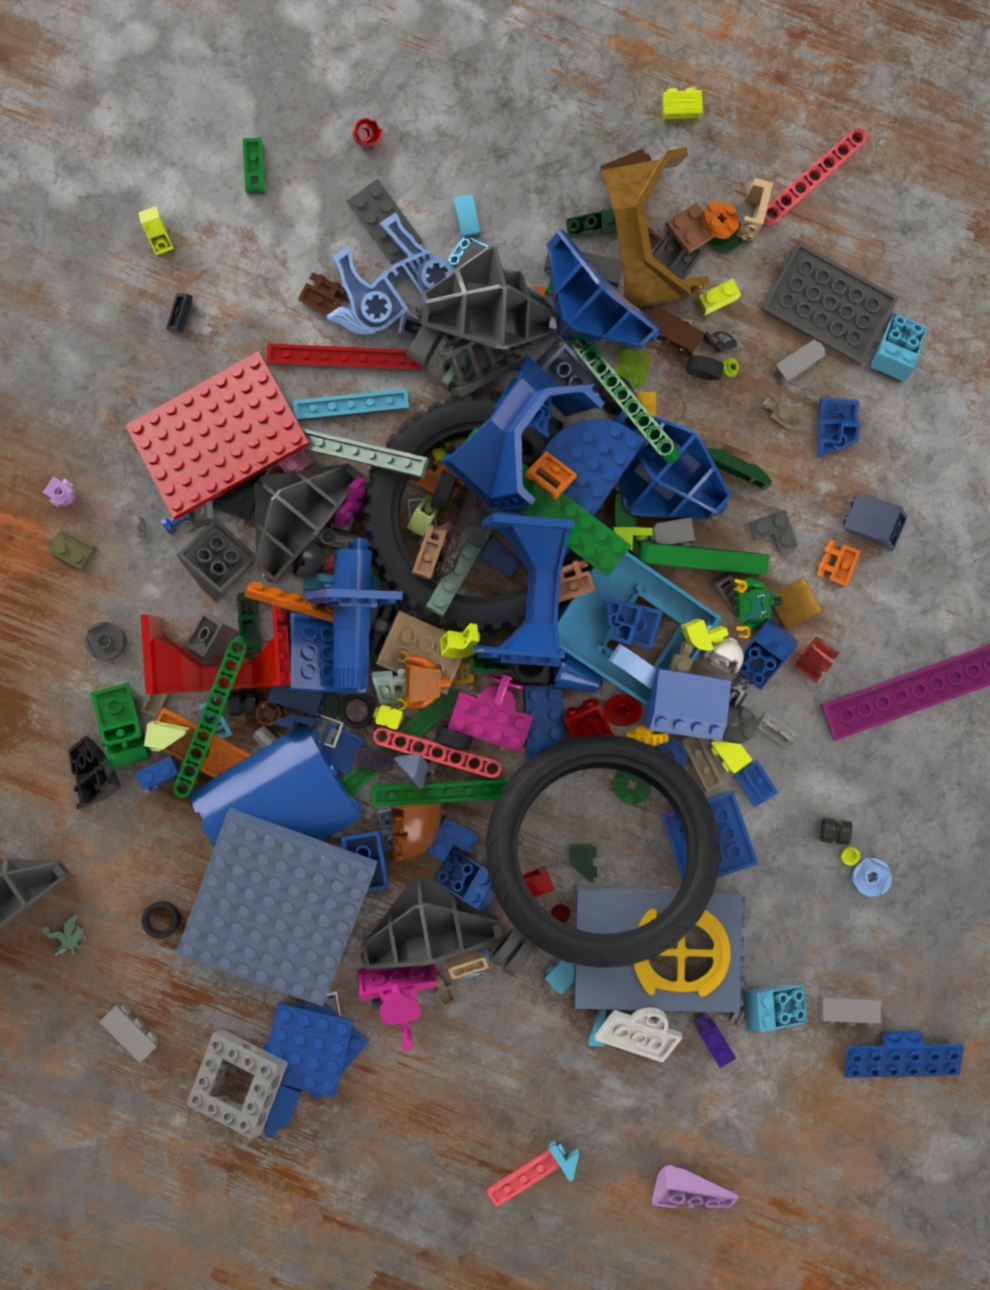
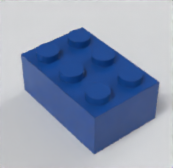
[341,829,390,892]

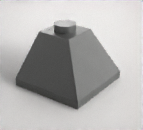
[185,611,239,659]

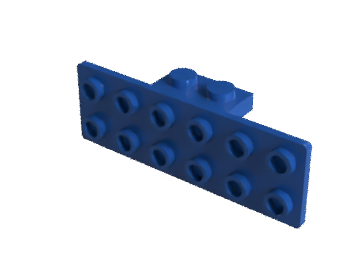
[844,1031,964,1078]

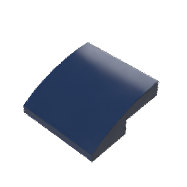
[274,716,323,729]

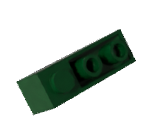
[566,208,617,238]

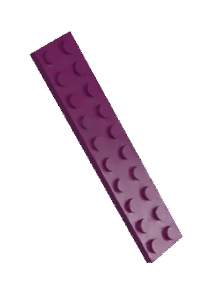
[821,644,990,741]

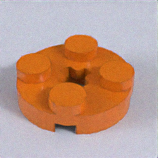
[701,201,739,239]

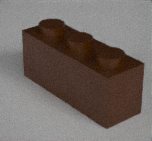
[648,304,704,356]

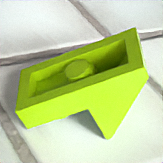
[612,527,653,552]

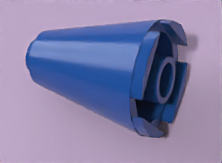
[548,652,603,693]

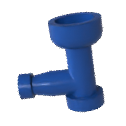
[161,513,191,533]

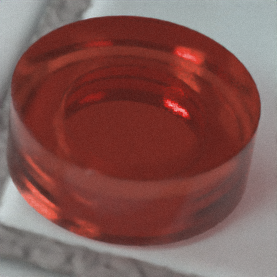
[551,903,570,923]

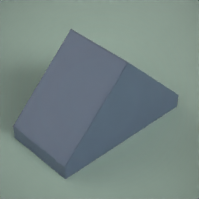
[398,314,422,341]
[393,754,428,790]

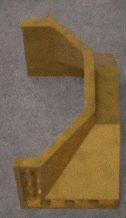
[601,147,709,307]

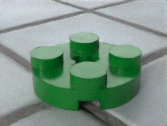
[613,771,651,804]

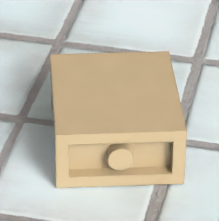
[737,178,773,241]

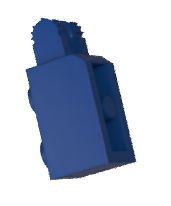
[265,1084,302,1138]

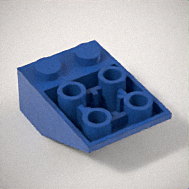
[738,618,799,690]
[433,848,495,912]

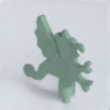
[42,914,86,956]

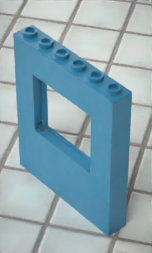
[557,552,722,707]

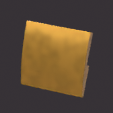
[772,577,822,630]

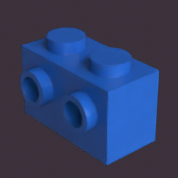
[135,756,180,791]

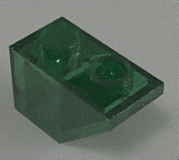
[568,842,597,883]

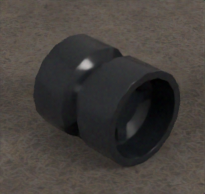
[228,690,259,716]

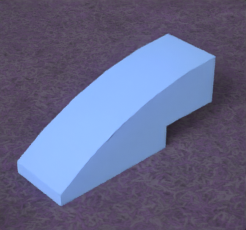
[609,644,657,690]

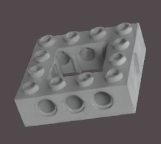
[186,1030,288,1139]

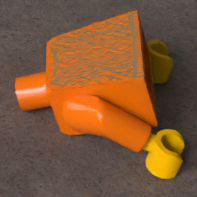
[397,650,451,710]

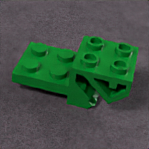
[90,683,150,768]

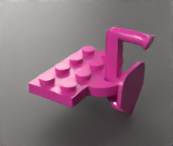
[448,674,533,753]
[358,964,437,1051]

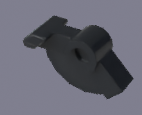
[703,331,737,353]

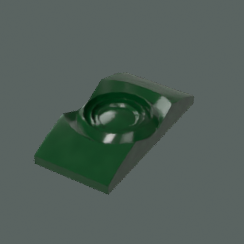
[707,448,772,490]
[469,654,509,677]

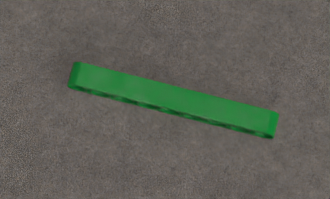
[572,335,680,463]
[173,636,249,798]

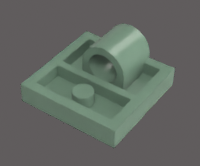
[442,350,470,391]

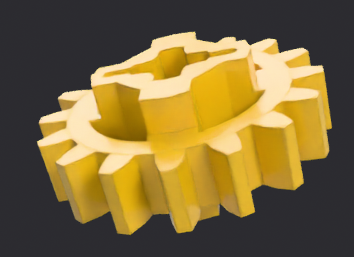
[626,725,669,747]

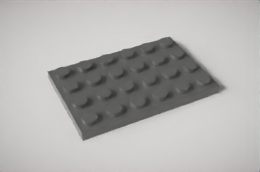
[761,242,899,365]

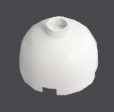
[704,637,744,674]

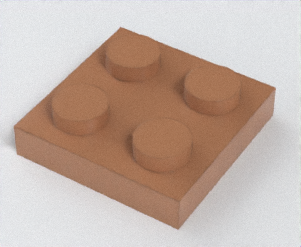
[665,202,714,254]

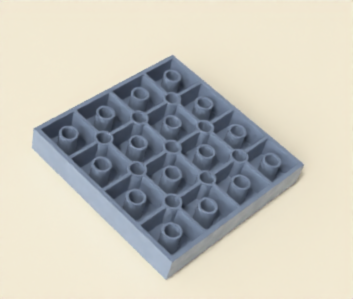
[176,808,377,1006]

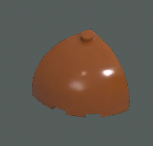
[391,803,443,862]

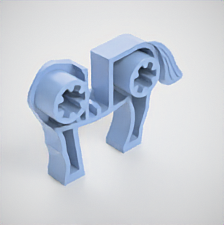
[327,212,454,335]

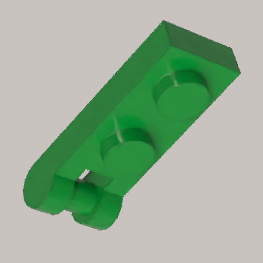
[242,137,266,193]

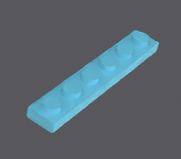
[293,389,409,420]

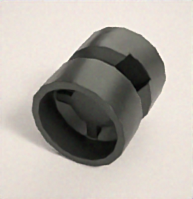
[820,817,852,846]

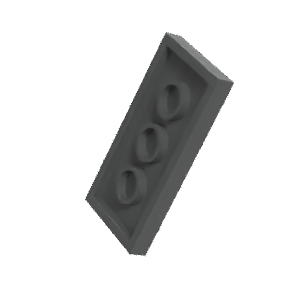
[347,179,422,264]

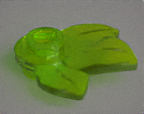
[617,349,651,387]

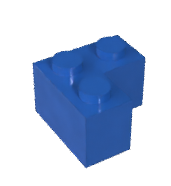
[427,817,480,861]

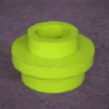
[722,358,739,377]

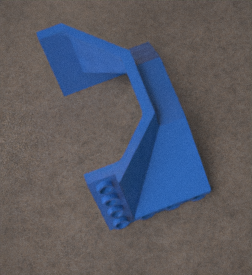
[441,354,605,513]
[473,513,574,667]

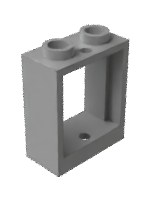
[770,339,825,387]

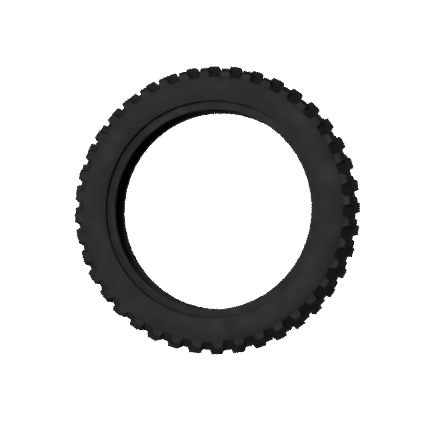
[361,393,604,636]

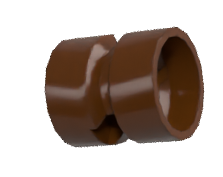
[256,701,284,726]

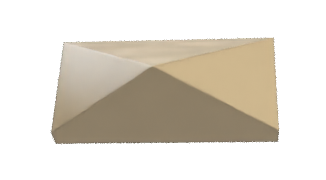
[447,950,489,980]

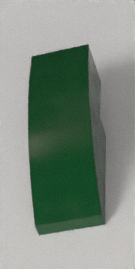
[237,592,262,654]

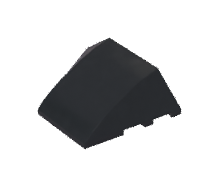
[68,736,121,810]

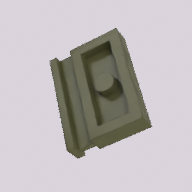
[48,527,96,570]

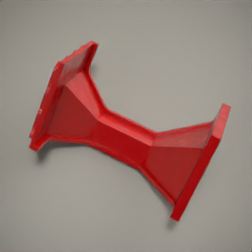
[140,606,291,694]

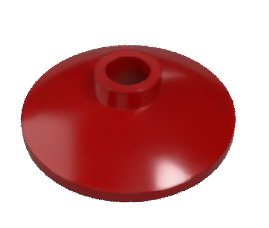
[604,694,642,726]

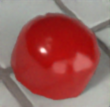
[352,118,383,148]

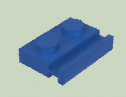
[734,760,778,807]

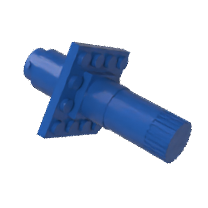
[303,538,403,688]

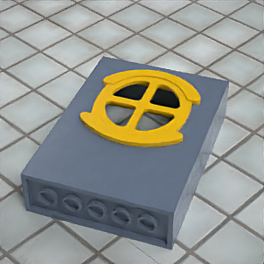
[573,886,745,1013]

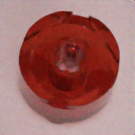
[794,637,839,683]

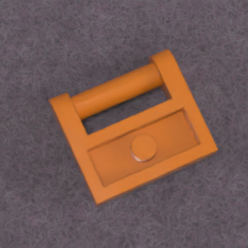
[524,451,577,500]

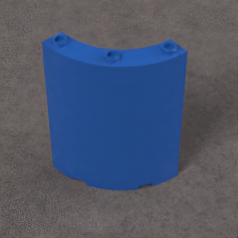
[189,724,362,847]

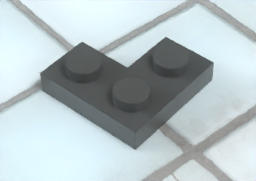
[748,510,798,552]

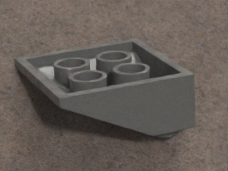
[176,519,256,602]

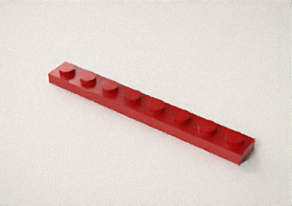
[267,343,420,371]

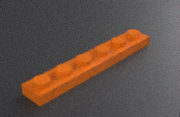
[244,582,333,622]

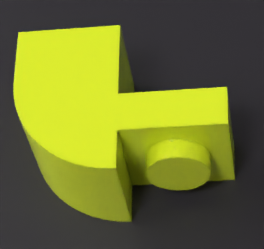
[680,619,729,650]
[440,623,480,658]

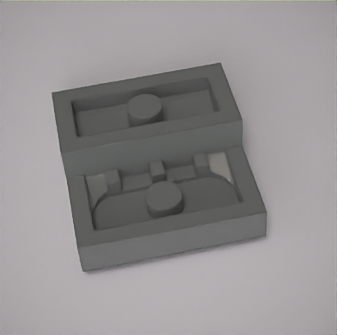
[652,231,705,279]

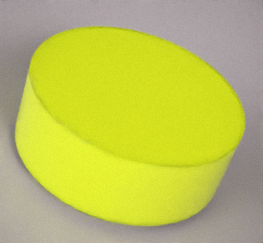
[840,846,860,866]

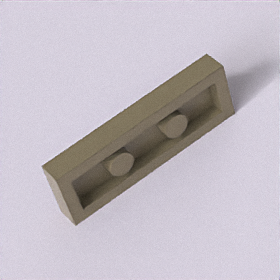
[681,736,724,792]

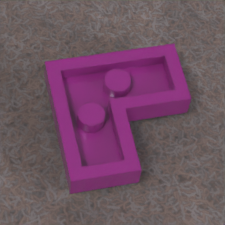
[334,476,366,529]

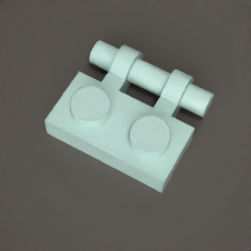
[372,669,406,705]

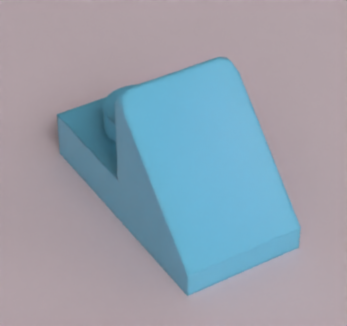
[548,1140,579,1182]

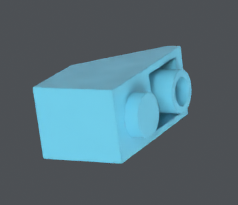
[544,959,575,995]

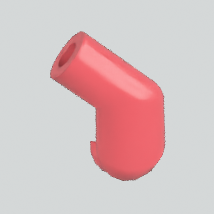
[323,548,341,574]

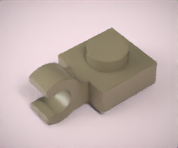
[761,398,796,428]
[669,642,693,673]
[433,972,459,1010]

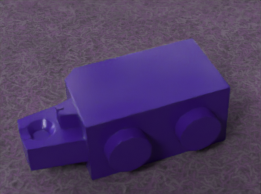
[696,1013,737,1068]

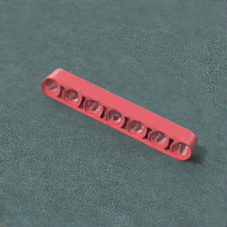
[764,128,867,226]
[373,726,502,778]

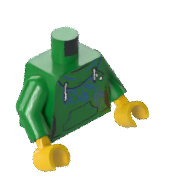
[733,578,781,638]

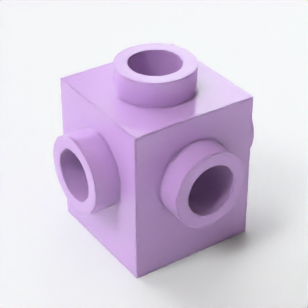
[43,476,77,507]

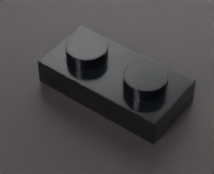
[166,293,193,333]

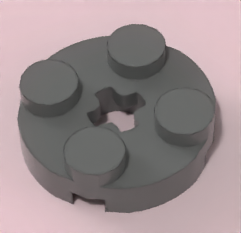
[85,622,124,660]
[723,706,757,744]

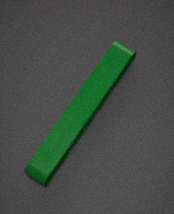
[639,542,770,575]

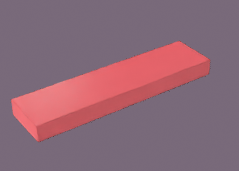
[486,1149,560,1208]

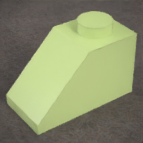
[406,493,439,537]
[144,721,190,752]

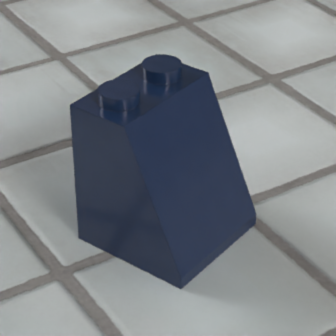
[843,492,908,551]
[268,685,330,717]

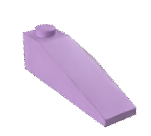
[652,1165,738,1208]

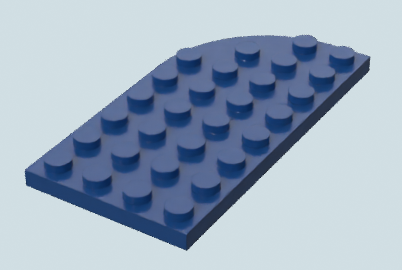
[498,419,646,559]

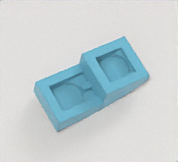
[454,194,481,238]

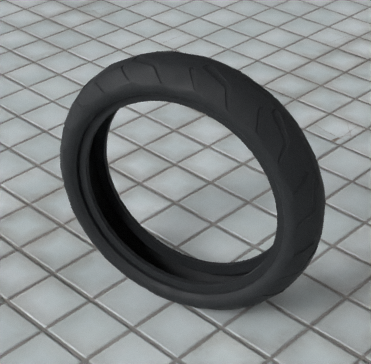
[486,734,720,968]

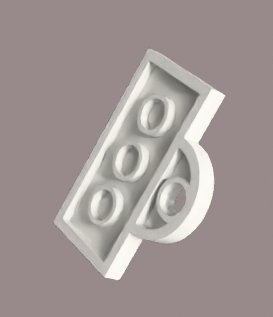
[595,1007,682,1063]

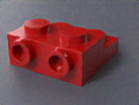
[562,699,613,738]

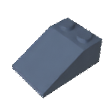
[536,339,601,391]

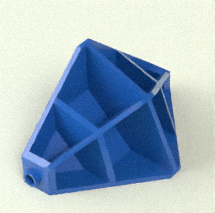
[546,229,661,348]
[614,410,732,519]

